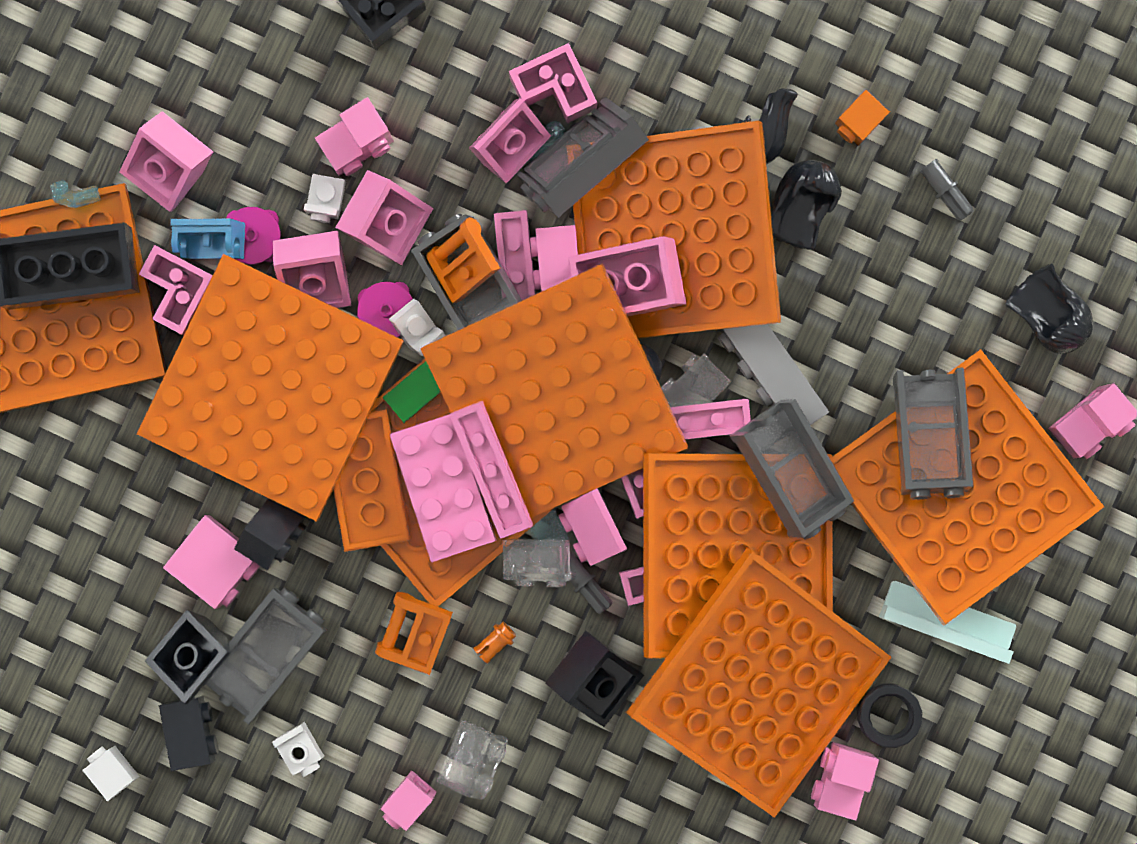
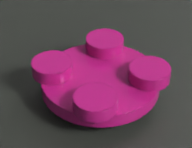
[226,207,281,265]
[358,282,413,337]

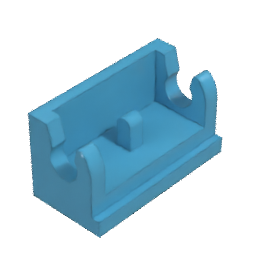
[170,219,245,259]

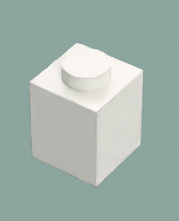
[83,746,140,801]

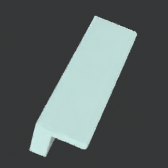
[879,581,1016,664]

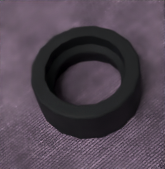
[857,684,922,748]

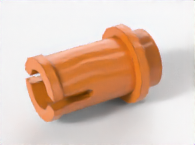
[473,622,516,664]

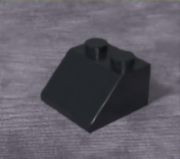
[145,610,231,704]
[545,631,644,727]

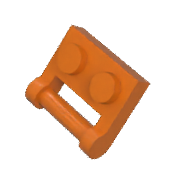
[426,218,500,304]
[375,592,453,675]

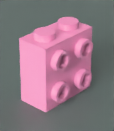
[163,515,260,609]

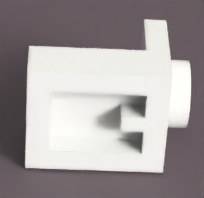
[303,174,346,223]
[389,299,446,356]

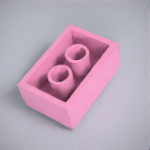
[568,236,686,317]

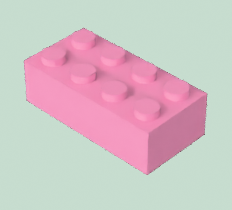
[390,415,497,562]

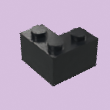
[336,0,426,50]

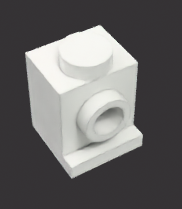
[272,722,324,777]

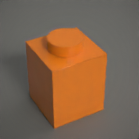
[835,90,890,146]

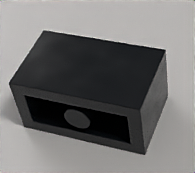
[234,498,307,571]
[159,695,219,771]

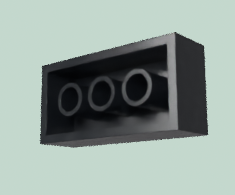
[0,223,140,310]

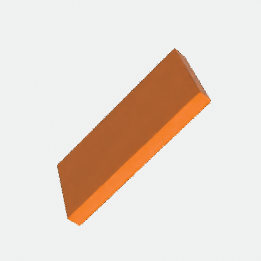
[334,409,411,552]

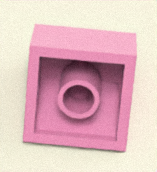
[469,98,551,183]
[120,112,213,212]
[335,170,433,265]
[273,231,351,308]
[558,489,627,566]

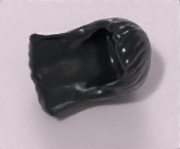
[721,88,798,165]
[771,160,842,250]
[1005,263,1093,354]

